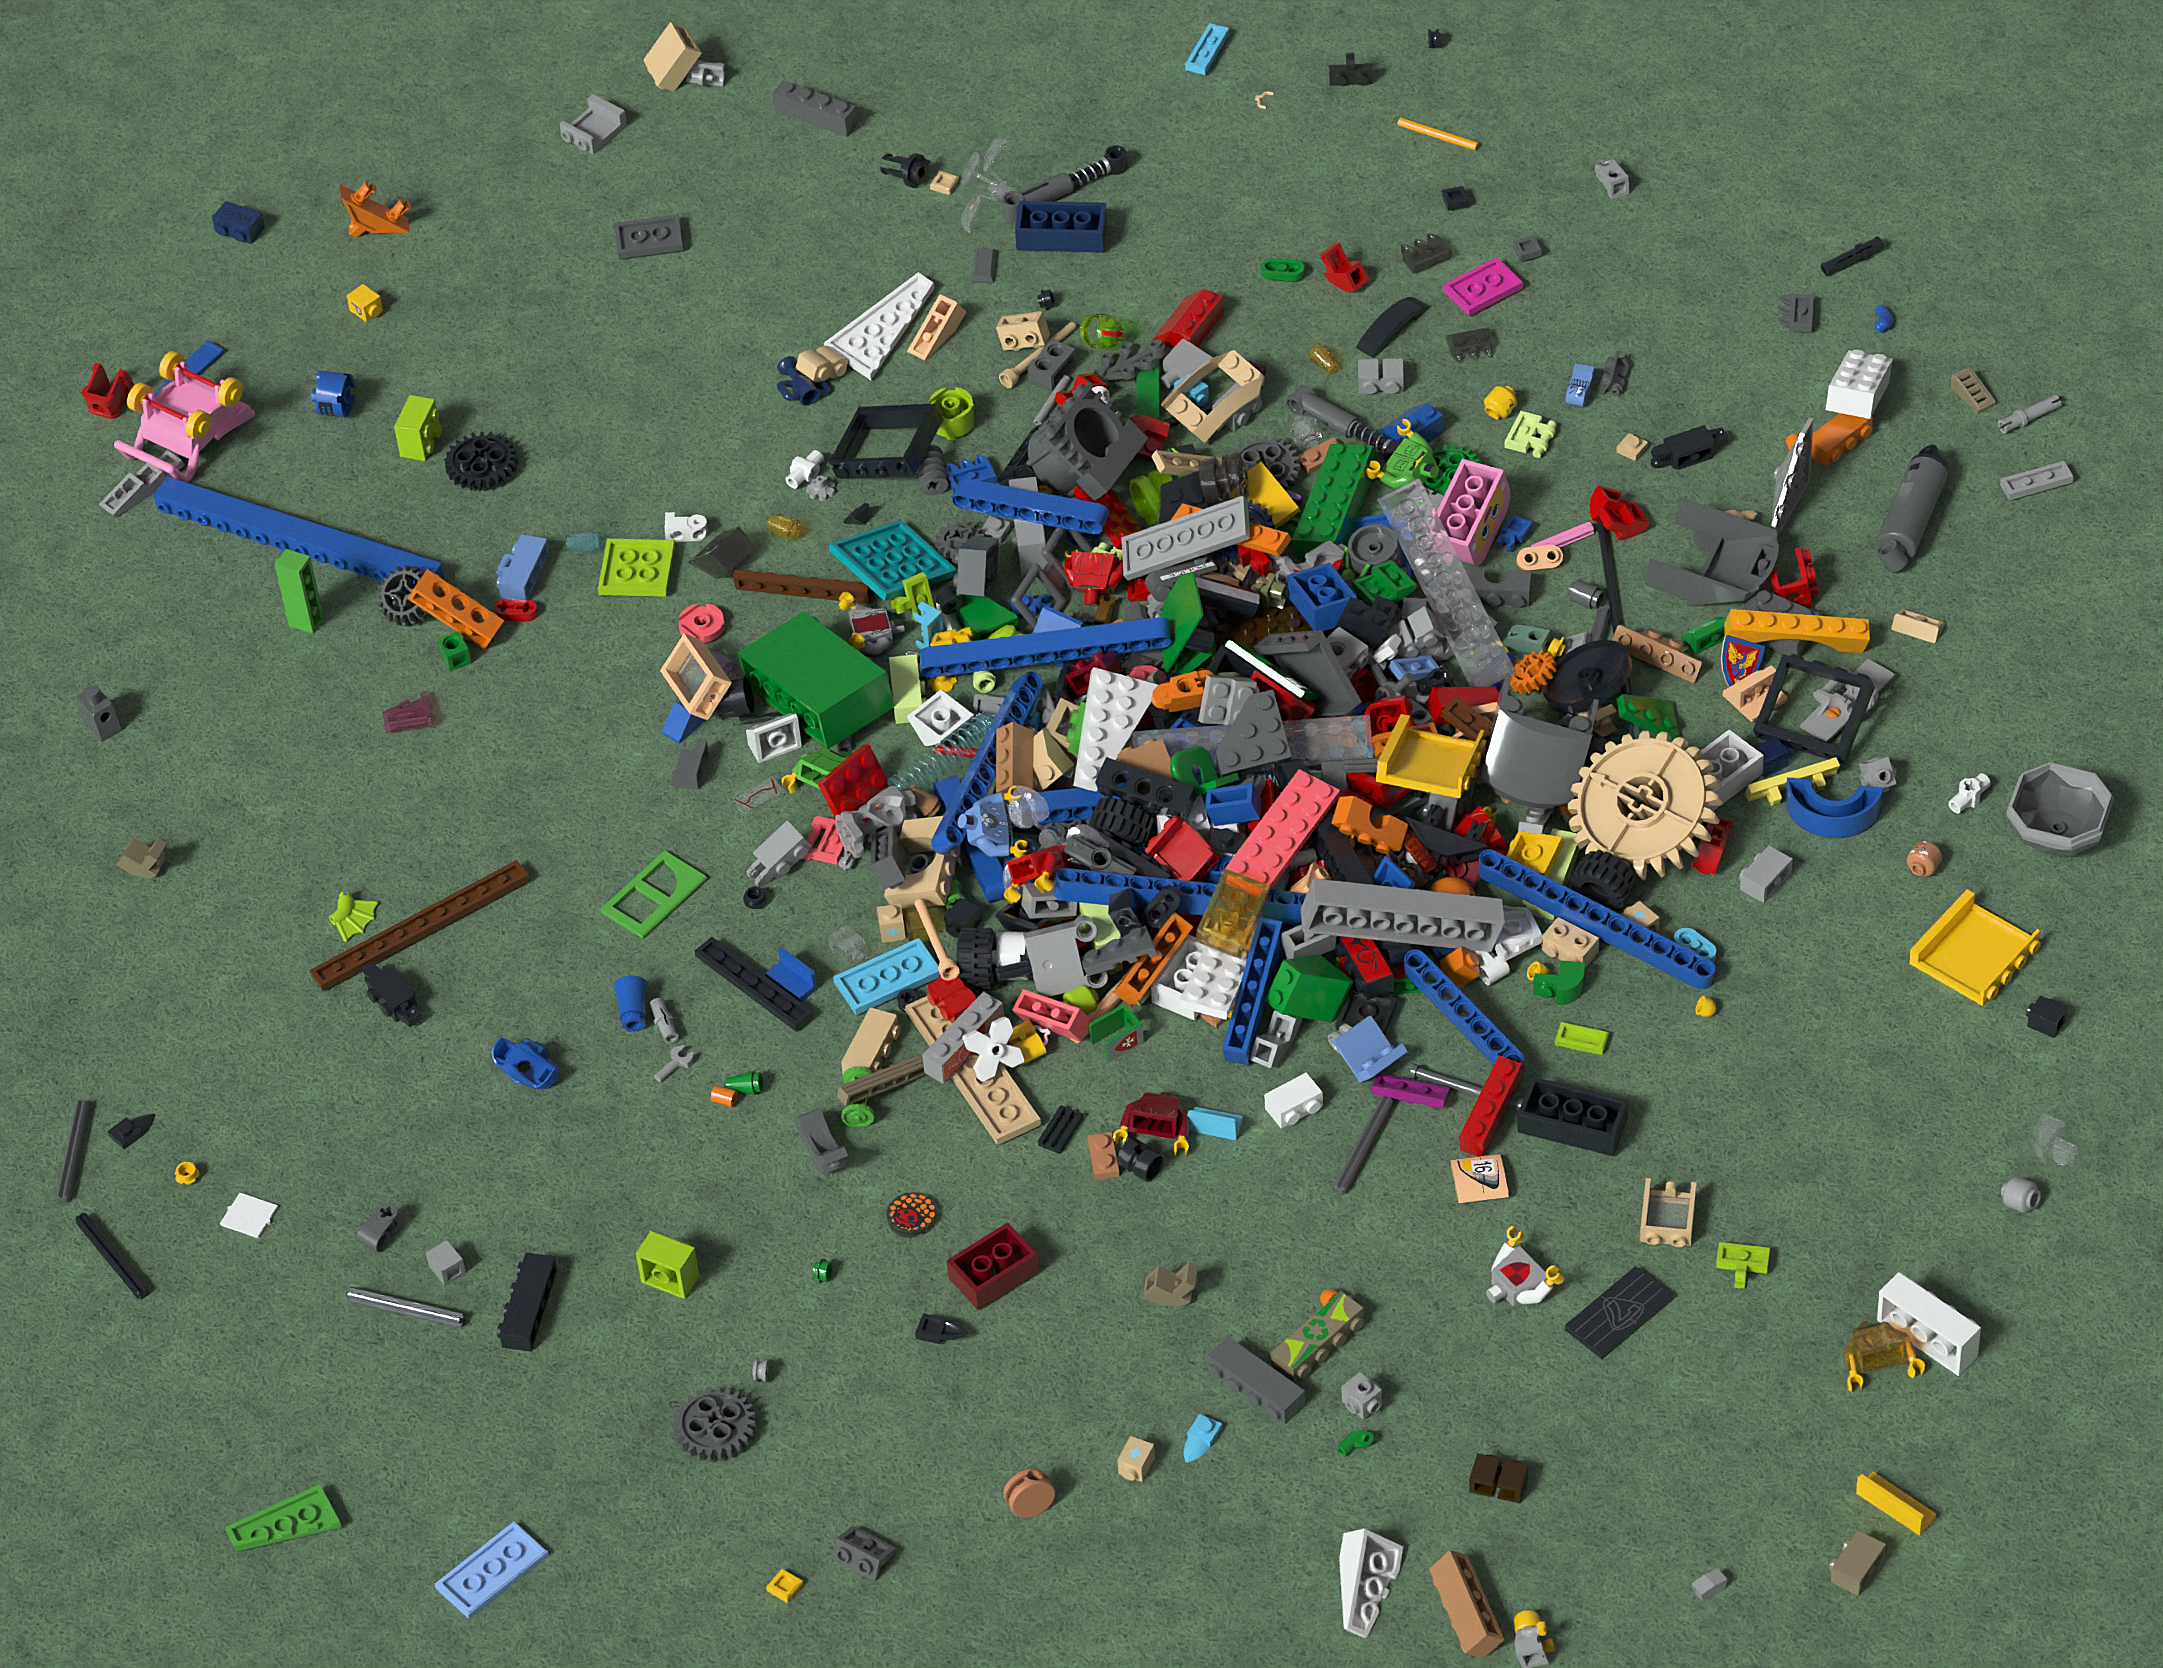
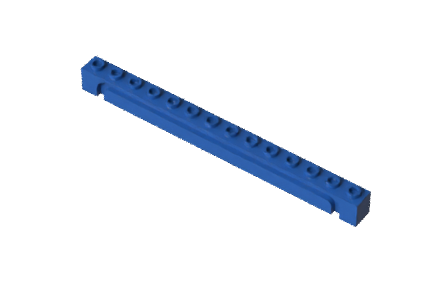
[153,477,444,586]

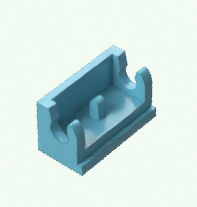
[913,602,944,649]

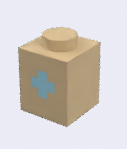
[1622,901,1660,943]
[877,903,906,943]
[1117,1436,1155,1482]

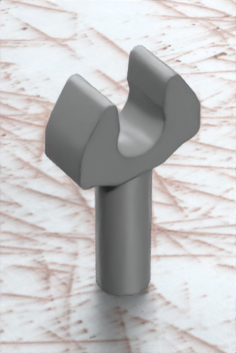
[654,1045,695,1082]

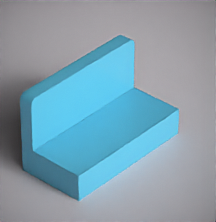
[1187,1107,1243,1140]

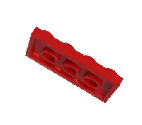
[1072,486,1142,550]

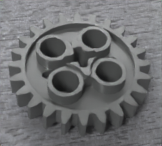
[1227,435,1301,491]
[673,1386,756,1462]

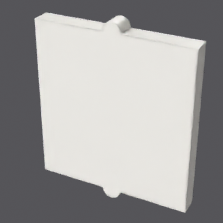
[220,1193,278,1238]

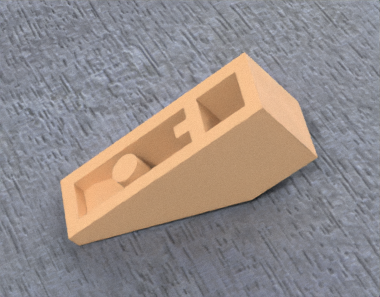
[907,294,967,361]

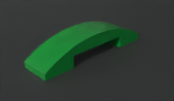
[1137,359,1160,419]

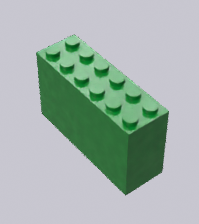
[737,611,894,749]

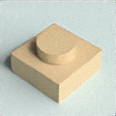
[1617,433,1648,461]

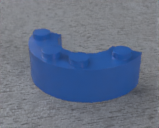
[1786,777,1883,838]

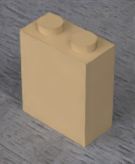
[643,22,702,91]

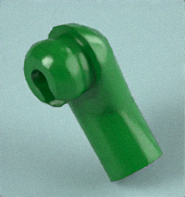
[1336,1431,1374,1457]

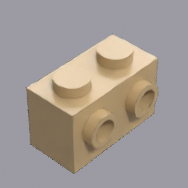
[996,311,1050,351]
[1542,917,1599,967]

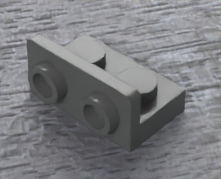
[832,1525,896,1581]

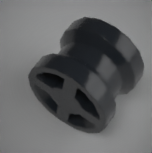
[934,585,962,615]

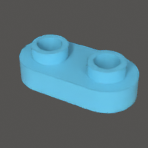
[1674,928,1716,963]

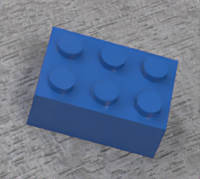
[1287,562,1357,632]

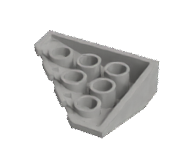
[1771,417,1814,537]

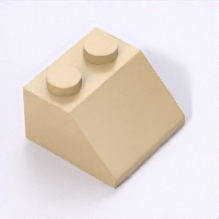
[1033,728,1074,793]

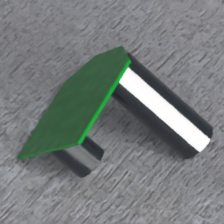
[1160,572,1259,673]

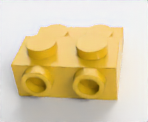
[1506,831,1564,878]

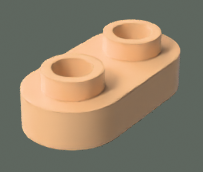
[1516,545,1563,571]

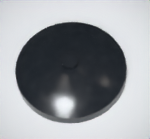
[1542,640,1632,713]

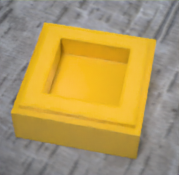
[766,1568,804,1603]

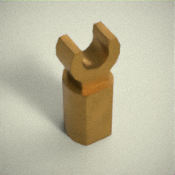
[1094,594,1116,625]

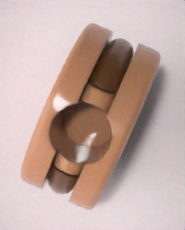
[1003,1468,1055,1518]

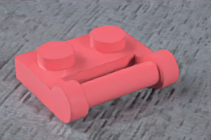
[802,816,844,865]

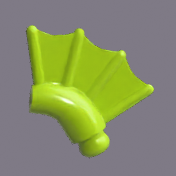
[329,891,378,942]

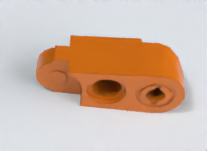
[1151,670,1214,712]

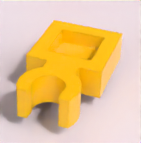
[930,627,973,646]

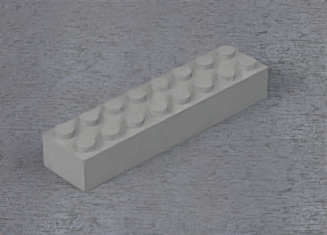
[1301,878,1505,952]

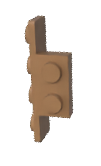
[1612,624,1703,683]

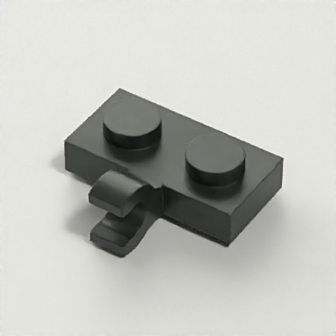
[1329,53,1372,86]

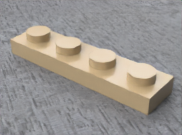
[1151,450,1233,481]

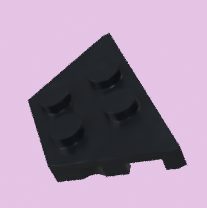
[1159,469,1208,524]

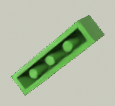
[275,549,324,633]

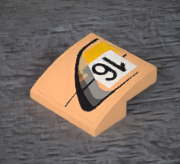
[1451,1154,1509,1203]

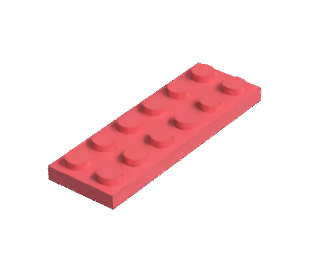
[1222,769,1340,899]

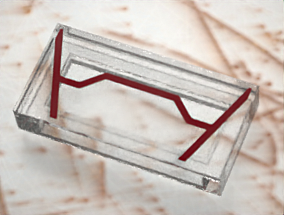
[733,776,786,818]

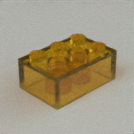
[1195,868,1270,959]

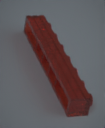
[1392,812,1437,874]

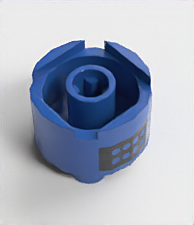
[311,371,355,417]

